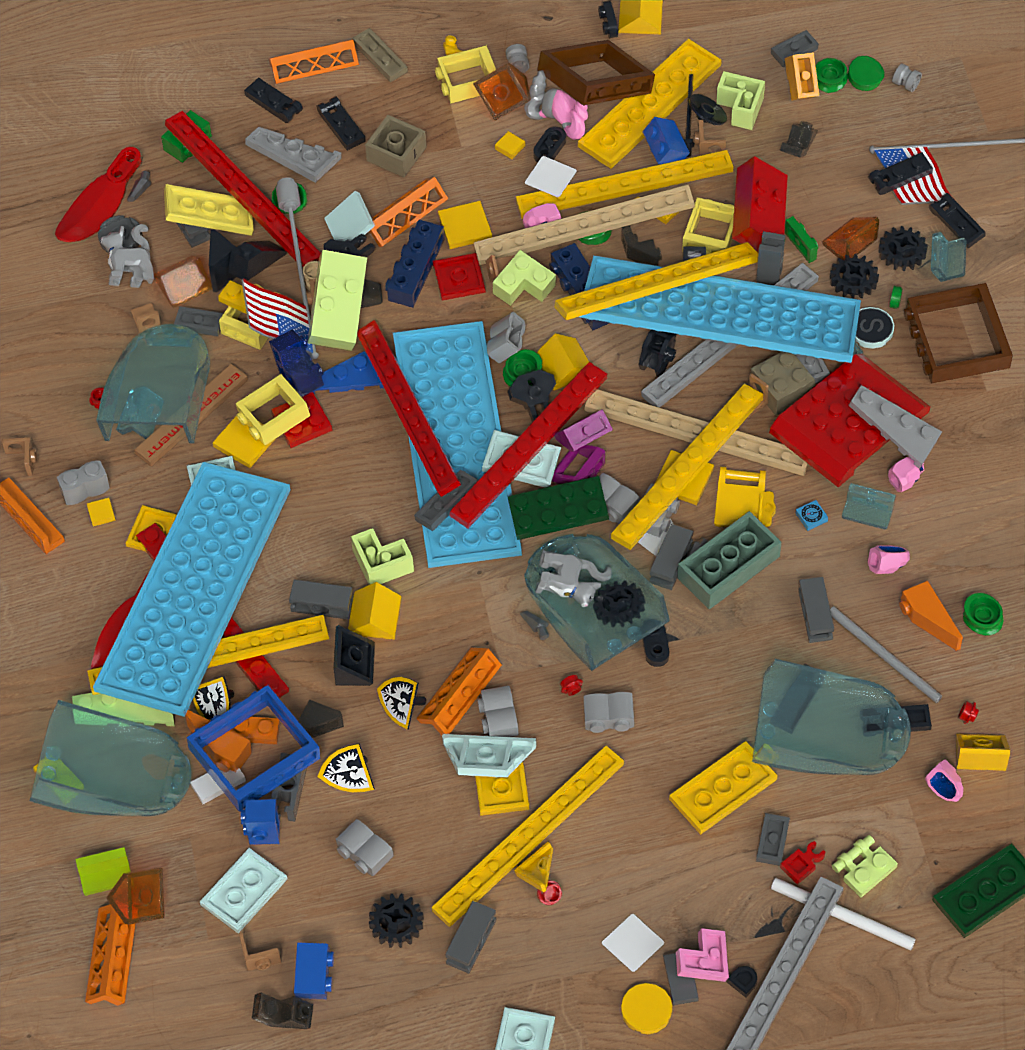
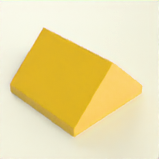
[618,0,663,35]
[536,333,589,391]
[348,582,402,640]
[956,734,1010,771]

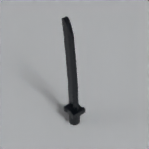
[683,74,695,157]

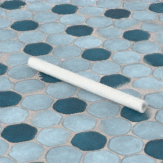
[771,878,916,951]

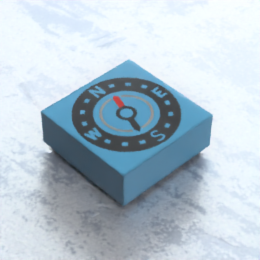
[795,500,828,531]

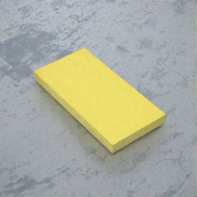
[164,184,254,236]

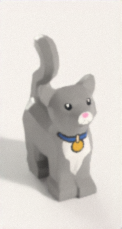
[101,224,154,288]
[535,550,612,607]

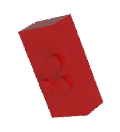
[732,156,788,253]

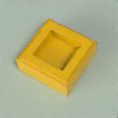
[495,131,525,159]
[87,498,116,527]

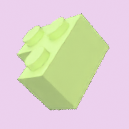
[717,71,765,130]
[493,250,556,306]
[351,528,414,585]

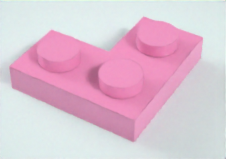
[676,928,729,982]

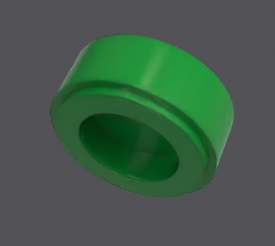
[890,286,903,309]

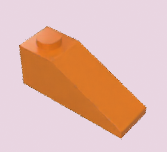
[899,581,963,651]
[186,710,252,773]

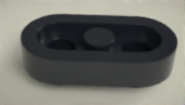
[598,0,618,39]
[533,127,566,162]
[642,621,670,667]

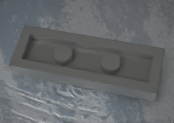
[414,470,478,531]

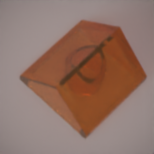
[473,63,531,121]
[822,217,880,260]
[154,256,212,308]
[106,868,164,924]

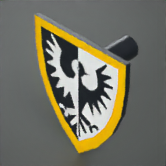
[193,676,234,721]
[377,677,426,729]
[317,743,375,793]

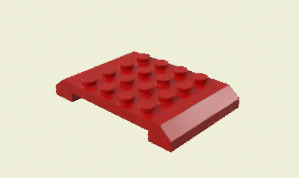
[769,354,931,487]

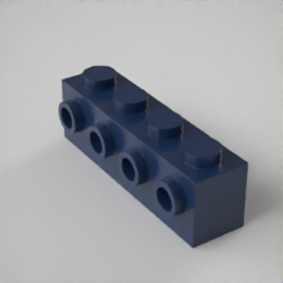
[385,220,445,308]
[549,243,610,331]

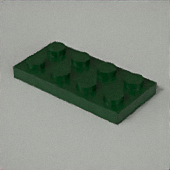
[507,476,609,540]
[932,843,1025,938]

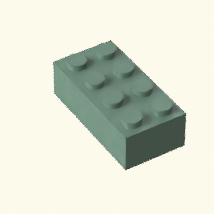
[678,511,781,610]

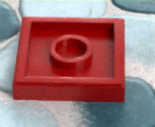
[433,253,486,301]

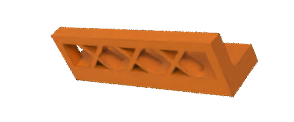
[269,40,359,84]
[367,177,448,247]
[0,477,65,554]
[416,647,502,736]
[85,901,137,1006]

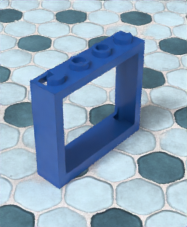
[187,685,320,812]

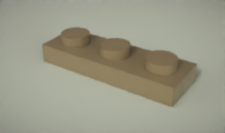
[352,28,408,82]

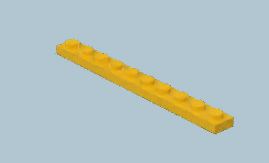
[516,150,734,219]
[554,242,759,320]
[611,384,763,550]
[87,615,329,695]
[432,746,624,927]

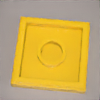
[438,201,492,249]
[213,416,275,468]
[655,450,714,505]
[125,505,177,552]
[475,762,529,816]

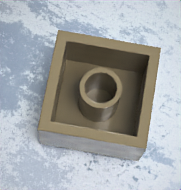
[365,115,426,177]
[751,352,815,416]

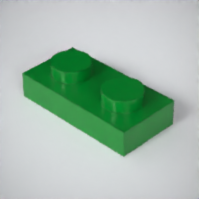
[785,216,819,263]

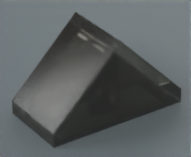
[298,700,344,738]

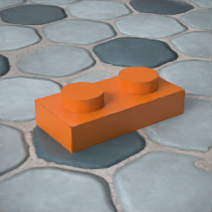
[230,717,280,745]

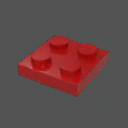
[271,392,332,448]

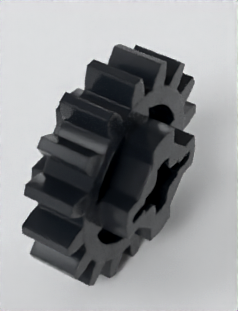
[878,226,928,271]
[830,254,879,299]
[593,580,646,628]
[369,893,424,948]

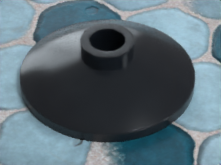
[689,94,727,125]

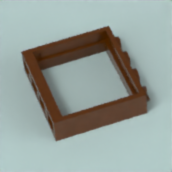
[537,40,655,106]
[904,283,1013,384]

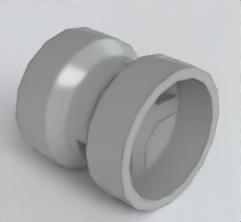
[506,44,529,74]
[892,63,922,92]

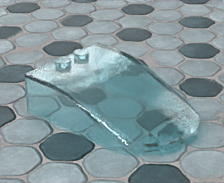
[96,324,210,443]
[524,534,670,671]
[752,659,911,775]
[29,700,191,816]

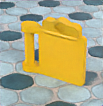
[714,466,776,528]

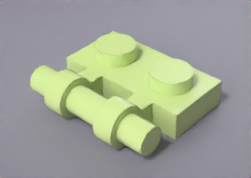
[832,835,898,898]

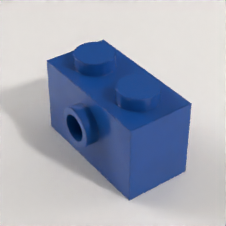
[642,117,690,164]
[241,799,280,845]
[294,942,334,1000]

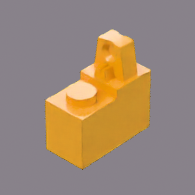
[785,52,819,101]

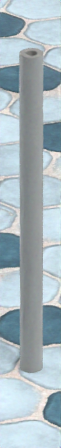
[830,606,942,703]

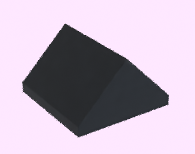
[209,230,236,292]
[333,625,375,686]

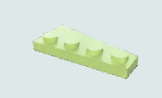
[72,693,175,726]

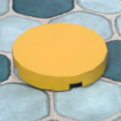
[621,983,673,1035]

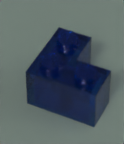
[269,329,324,397]

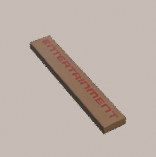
[134,364,248,467]

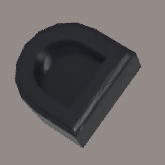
[726,966,757,998]

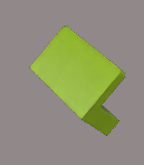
[75,847,133,896]

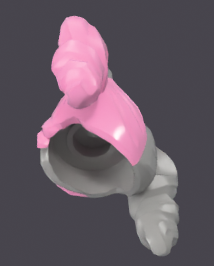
[524,70,588,140]

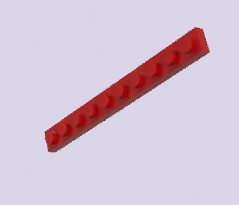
[165,111,321,268]
[357,320,461,497]
[449,362,608,529]
[136,523,289,698]

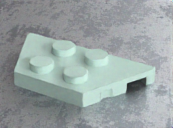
[442,734,536,777]

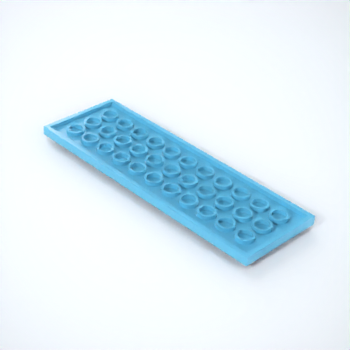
[579,255,861,363]
[393,321,522,568]
[93,462,291,717]

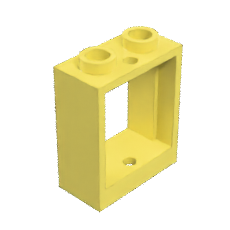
[435,45,500,104]
[682,197,734,255]
[219,284,280,350]
[236,374,310,445]

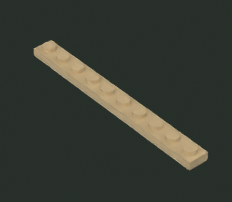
[474,184,695,265]
[585,389,808,476]

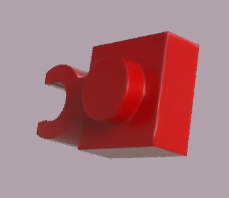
[780,841,826,885]

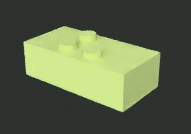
[307,250,367,351]

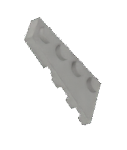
[245,127,341,183]
[849,385,942,469]

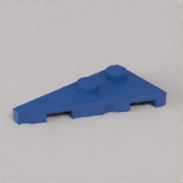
[295,351,384,395]

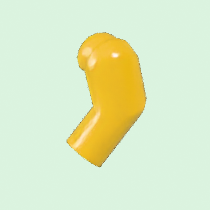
[443,35,463,56]

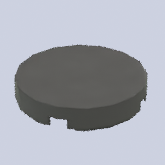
[98,215,143,252]

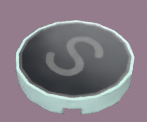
[855,307,894,349]

